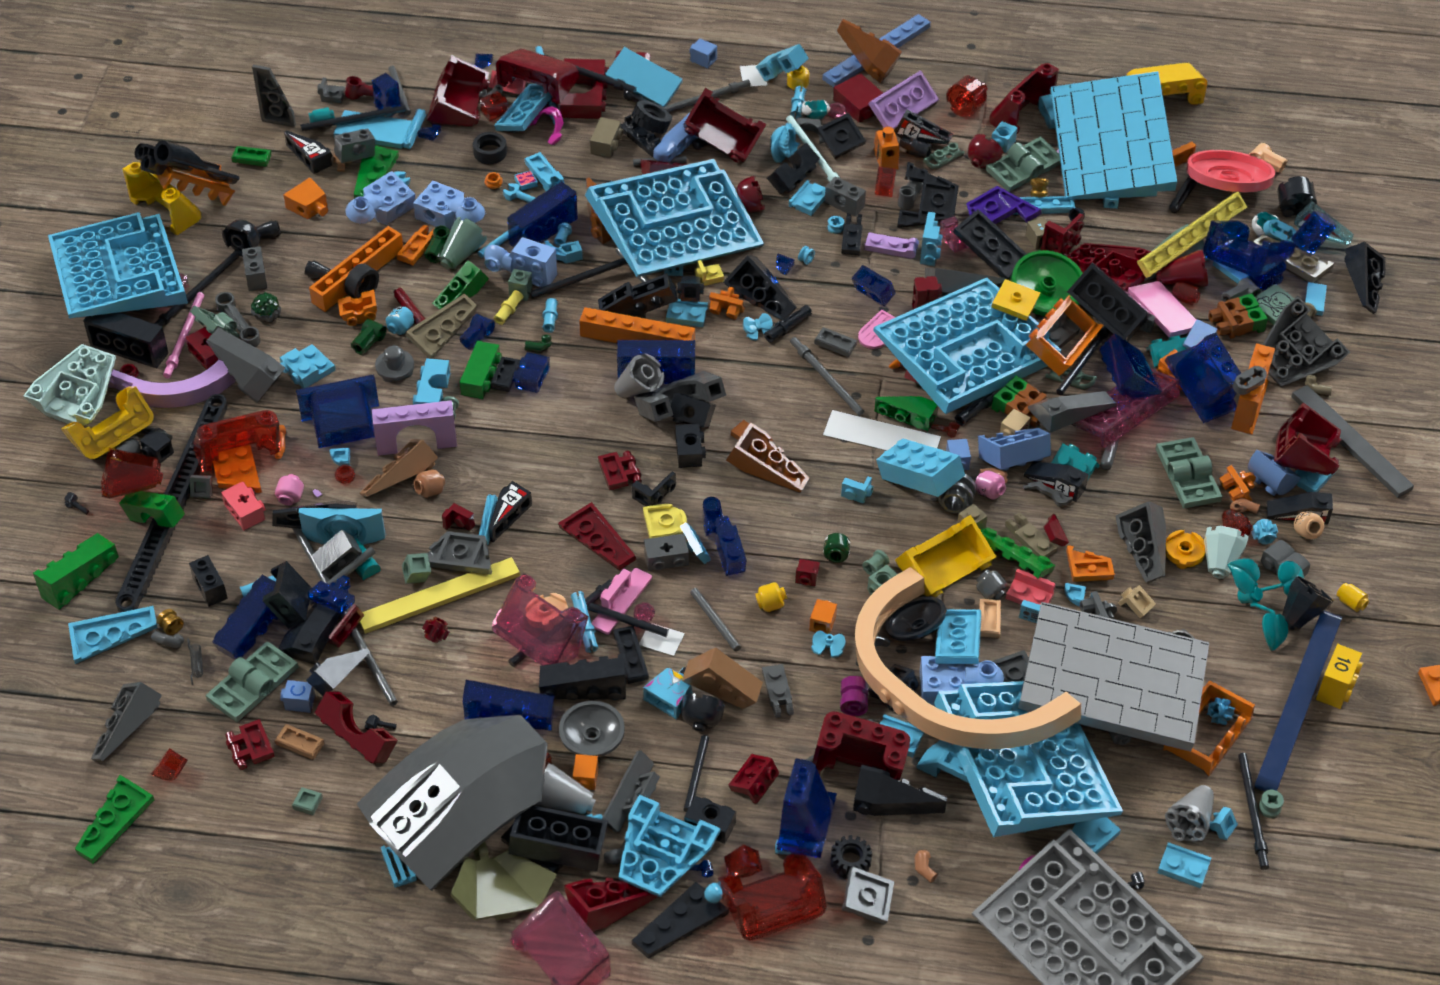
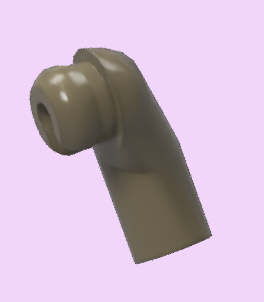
[1305,375,1332,396]

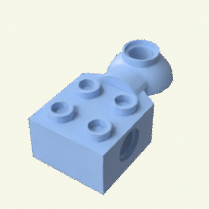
[345,171,415,225]
[413,181,485,229]
[484,237,557,287]
[919,656,1004,706]

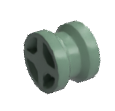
[1258,790,1284,818]

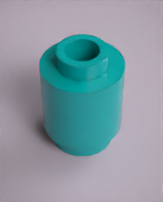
[308,107,335,123]

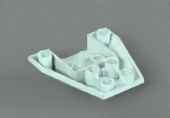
[24,344,116,426]

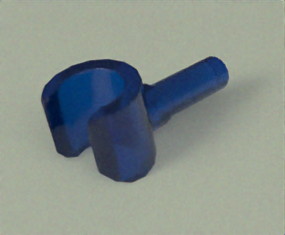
[689,860,714,878]

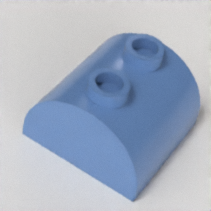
[1248,450,1301,496]

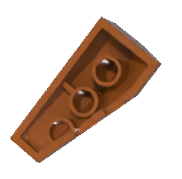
[837,19,902,83]
[726,422,809,492]

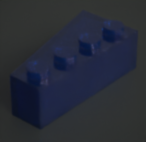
[212,574,279,660]
[462,680,554,730]

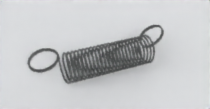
[187,638,203,685]

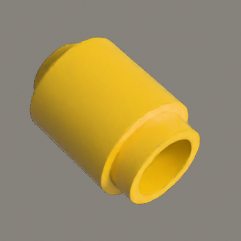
[1336,583,1369,612]

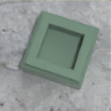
[292,787,323,815]

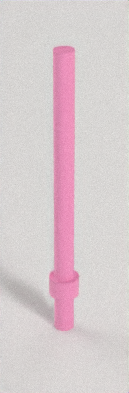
[163,292,204,378]

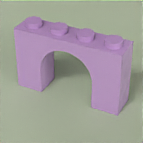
[372,400,457,456]

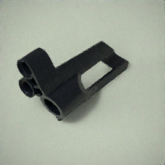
[134,140,240,184]

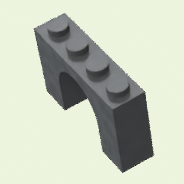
[634,371,726,422]

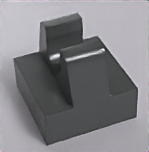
[190,475,212,498]

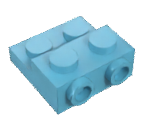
[920,212,943,266]
[280,344,336,389]

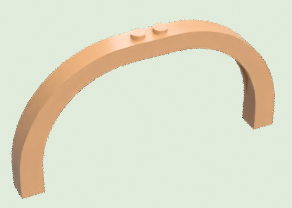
[855,567,1081,749]

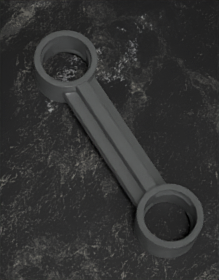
[215,292,261,347]

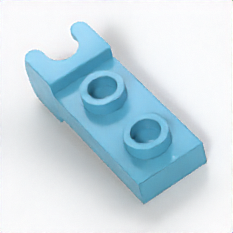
[525,152,565,195]

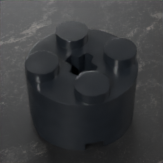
[1277,176,1317,217]

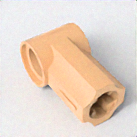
[1249,143,1288,173]

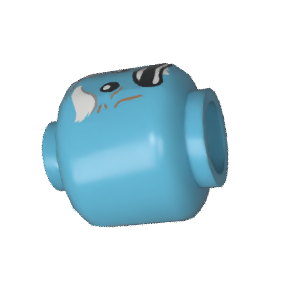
[386,307,414,335]

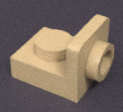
[1118,585,1156,618]

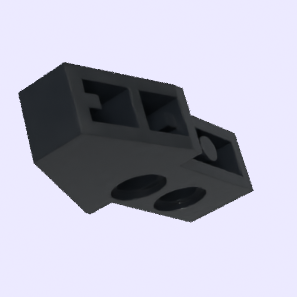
[598,273,678,319]

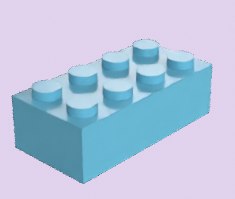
[876,438,965,497]

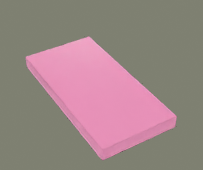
[1128,281,1196,338]

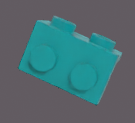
[1146,335,1192,367]
[1051,443,1100,481]

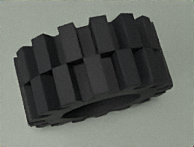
[830,835,872,879]

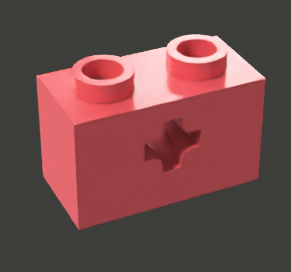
[221,481,266,531]

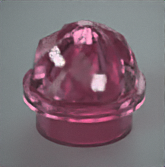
[634,602,655,622]

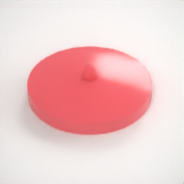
[1186,150,1275,192]

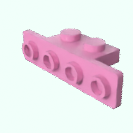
[591,568,652,635]

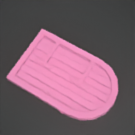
[858,310,895,349]

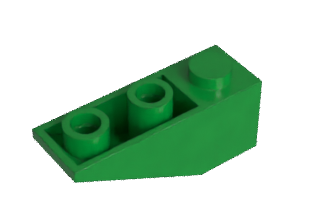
[432,260,489,310]
[874,396,938,431]

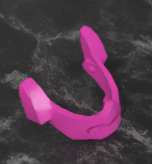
[528,107,564,145]

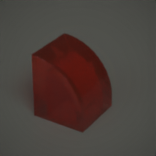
[875,167,897,197]
[151,748,188,781]
[724,844,763,878]

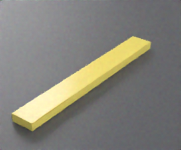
[1137,191,1247,278]
[359,557,520,634]

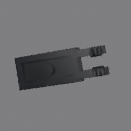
[841,213,863,255]

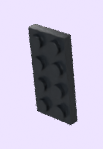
[953,209,1027,280]

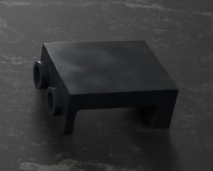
[262,561,312,629]

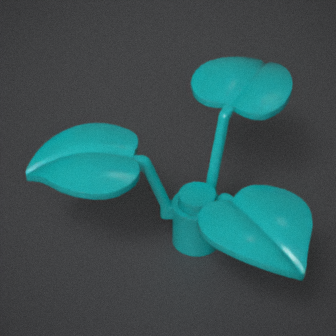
[1227,559,1304,651]

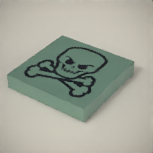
[1255,284,1295,325]

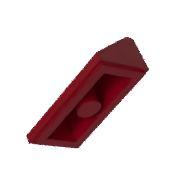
[328,604,364,648]

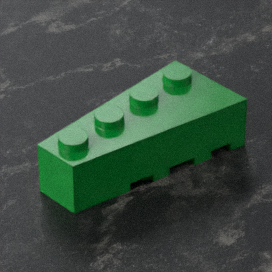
[33,533,119,610]

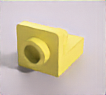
[695,260,724,286]

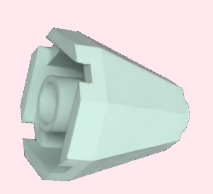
[1204,526,1248,579]

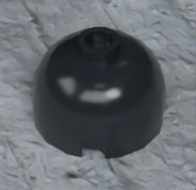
[222,219,260,257]
[681,693,725,732]

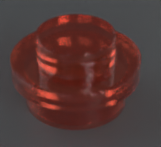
[335,465,355,484]

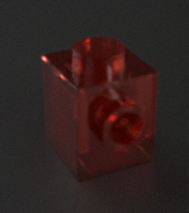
[480,91,508,122]

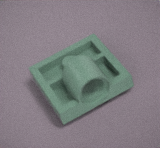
[190,305,240,338]

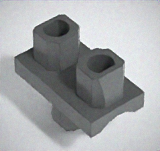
[1080,591,1117,619]

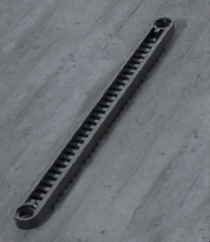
[115,394,228,613]

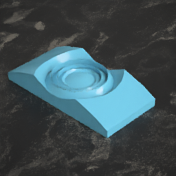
[298,508,386,545]

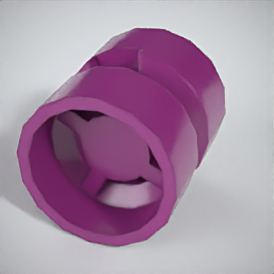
[840,676,869,716]

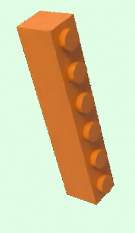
[309,226,403,312]
[579,307,695,357]

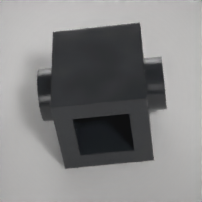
[677,276,704,302]
[140,428,174,464]

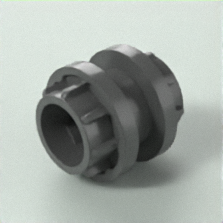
[938,474,976,513]

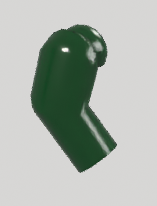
[525,334,552,352]

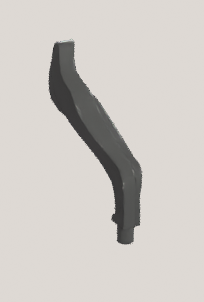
[1023,481,1073,507]

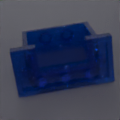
[1165,332,1241,424]
[296,374,379,448]
[776,758,837,858]

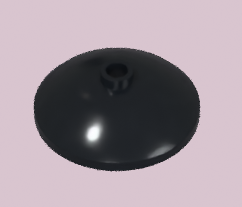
[886,596,946,641]

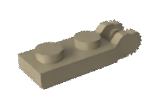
[1005,513,1058,558]

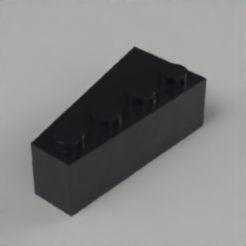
[539,653,626,700]

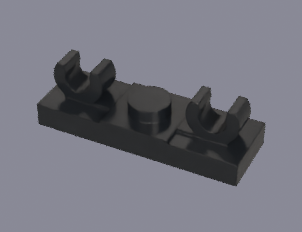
[621,114,661,158]

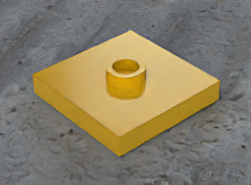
[991,279,1040,321]

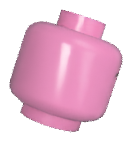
[975,470,1006,500]
[275,474,304,506]

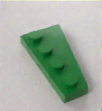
[980,528,1055,579]
[75,775,155,864]

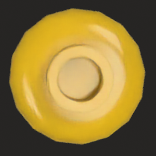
[787,66,809,91]
[755,582,787,612]

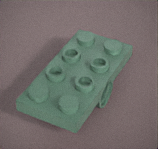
[986,137,1061,192]
[1156,437,1222,509]
[205,641,299,722]

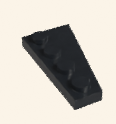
[632,882,729,959]

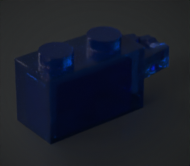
[715,516,747,576]

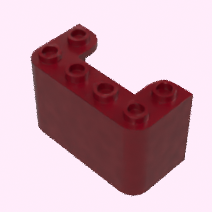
[810,711,910,781]

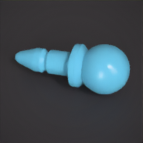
[704,882,723,903]

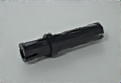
[764,305,812,343]
[955,389,1000,426]

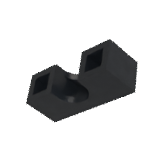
[767,142,820,194]

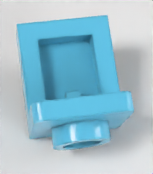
[841,476,874,504]

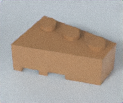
[682,647,763,709]

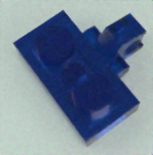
[308,575,355,614]

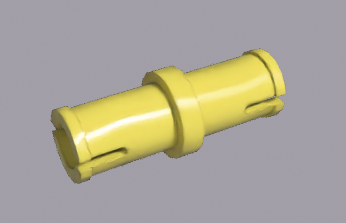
[493,290,523,325]

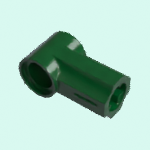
[424,225,450,263]
[351,319,387,355]

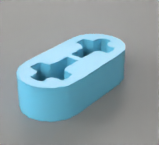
[1263,219,1297,244]

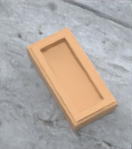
[979,599,1001,638]

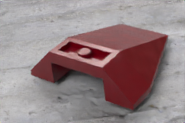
[1066,243,1151,292]

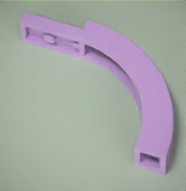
[108,360,236,408]

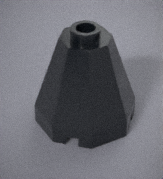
[1282,576,1334,630]

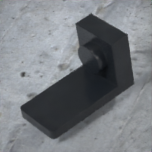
[632,471,676,507]

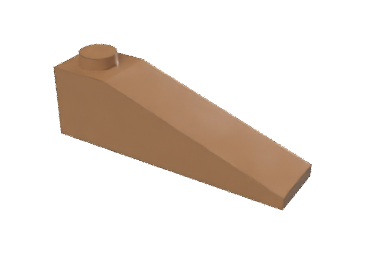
[360,439,438,497]

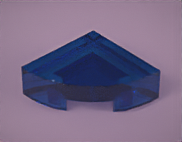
[475,54,493,69]
[417,125,441,141]
[776,253,795,275]

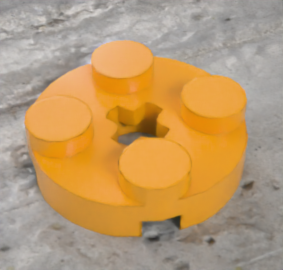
[1166,530,1206,569]

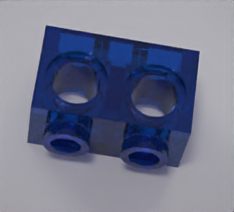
[372,73,401,115]
[1291,210,1337,254]
[851,265,896,307]

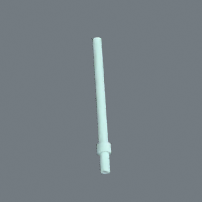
[786,115,840,182]

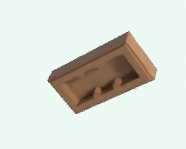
[275,724,325,760]

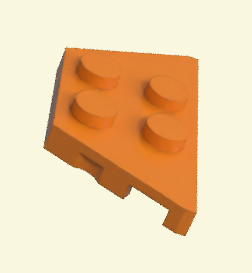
[211,432,262,493]

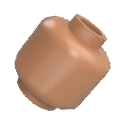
[414,469,445,498]

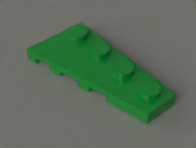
[354,146,399,199]

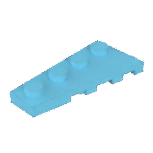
[68,606,158,664]

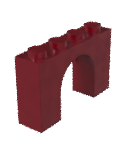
[559,58,609,119]

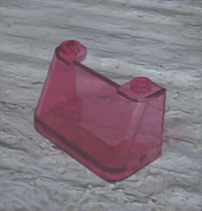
[492,573,589,665]
[510,891,611,985]

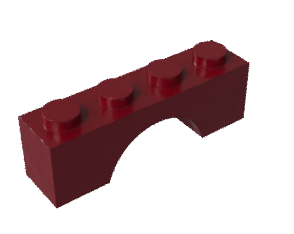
[314,691,398,764]

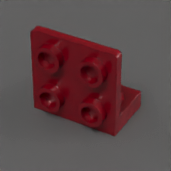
[1041,213,1084,256]

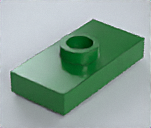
[231,146,272,167]

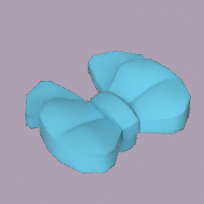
[743,313,773,341]
[811,630,846,658]

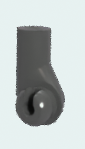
[479,84,503,102]
[151,631,184,649]
[604,840,626,865]

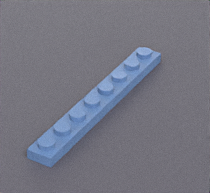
[822,14,931,87]

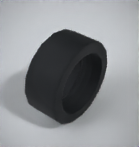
[473,132,507,164]
[344,263,379,299]

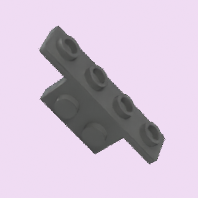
[602,750,660,832]

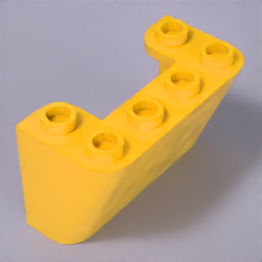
[1126,63,1208,105]

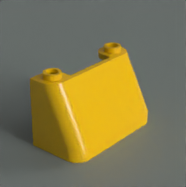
[123,162,201,236]
[61,386,154,459]
[895,515,996,597]

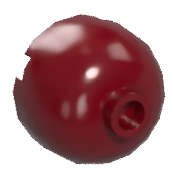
[967,134,1004,169]
[737,176,765,213]

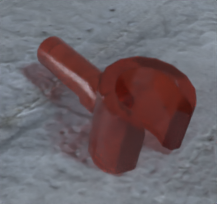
[931,422,960,438]

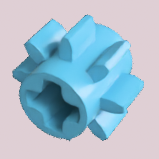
[1251,519,1278,544]

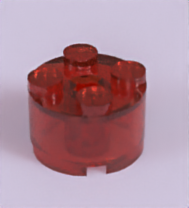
[946,75,987,117]

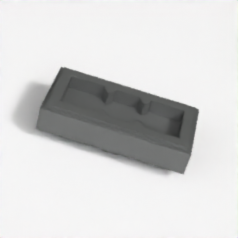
[814,327,857,357]

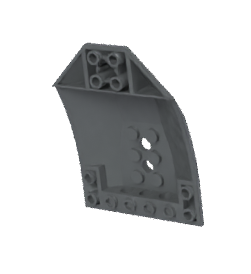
[357,715,548,891]

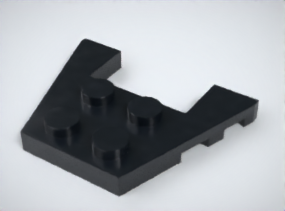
[897,162,959,228]

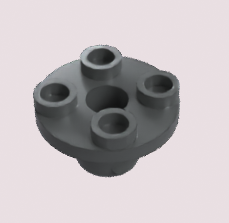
[375,346,414,382]

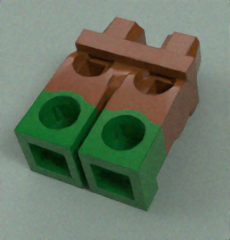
[1208,294,1268,339]
[991,375,1047,428]

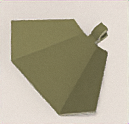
[450,842,557,921]

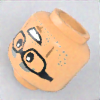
[1294,511,1324,540]

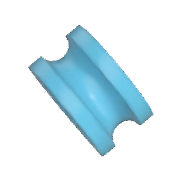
[828,216,844,234]
[798,246,815,265]

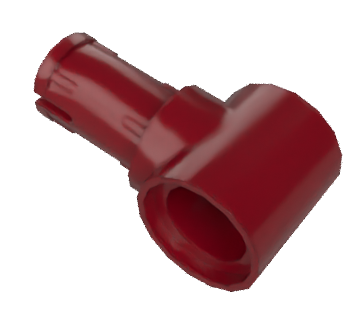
[345,76,380,100]

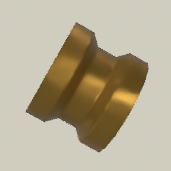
[1030,178,1049,197]
[156,609,184,635]

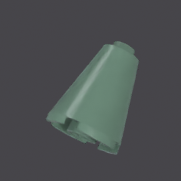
[439,217,487,269]

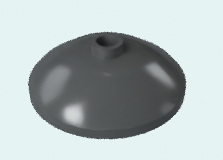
[559,701,625,757]

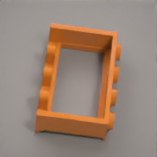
[157,163,236,206]
[1026,295,1104,376]
[1231,343,1275,435]
[1163,680,1255,777]

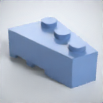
[978,428,1051,470]

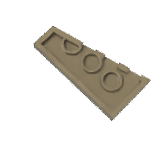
[1251,235,1334,283]
[406,294,477,359]

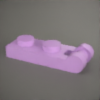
[865,233,919,258]

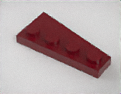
[558,502,636,571]

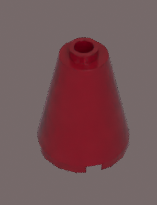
[1156,250,1208,287]

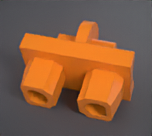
[709,287,745,320]
[1219,465,1256,501]

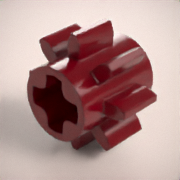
[422,617,450,643]

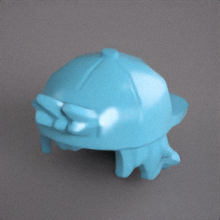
[770,123,800,163]

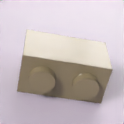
[590,117,623,158]

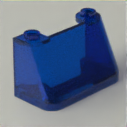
[1203,220,1296,277]

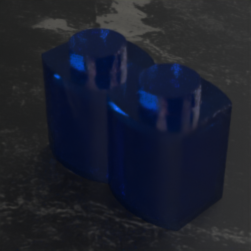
[513,352,550,393]

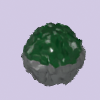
[251,292,281,323]

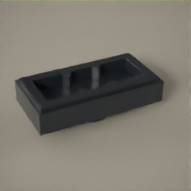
[490,357,521,392]

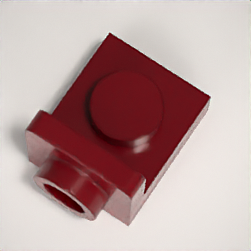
[442,503,475,531]
[795,559,820,586]

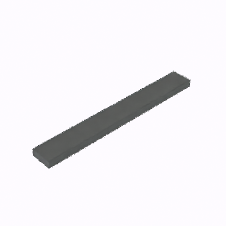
[1291,385,1414,498]

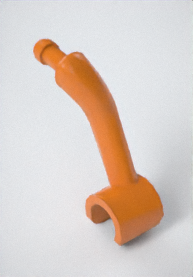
[274,425,286,459]

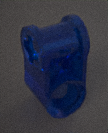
[1249,260,1286,291]
[702,497,726,536]

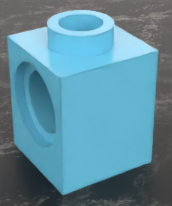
[992,121,1018,153]

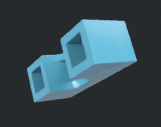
[756,44,809,81]
[413,358,451,405]

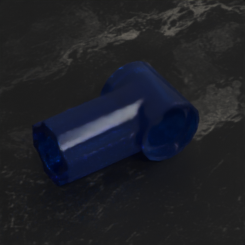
[460,314,495,350]

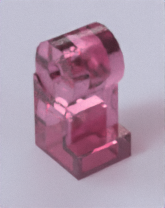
[939,216,969,252]

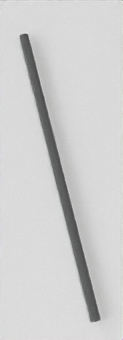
[292,528,398,706]

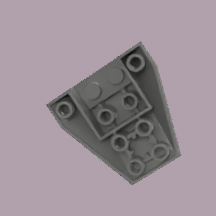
[1262,296,1350,387]

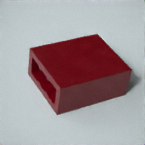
[833,74,883,123]

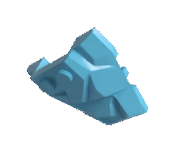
[619,795,721,897]

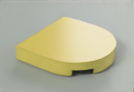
[643,504,687,538]

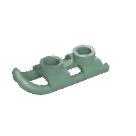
[923,142,965,169]
[1045,369,1097,389]

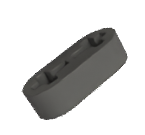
[1233,366,1267,395]

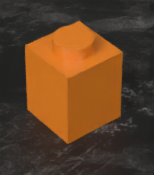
[809,599,837,634]
[573,754,598,790]

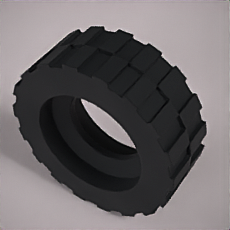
[631,100,672,134]

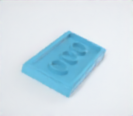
[606,47,683,107]
[494,84,552,131]
[334,110,412,149]
[935,609,981,664]

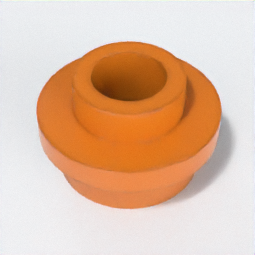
[485,172,503,189]

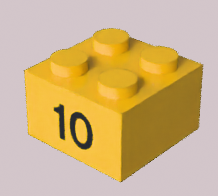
[1316,644,1363,709]

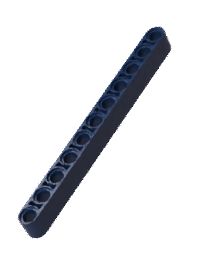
[1254,611,1342,792]

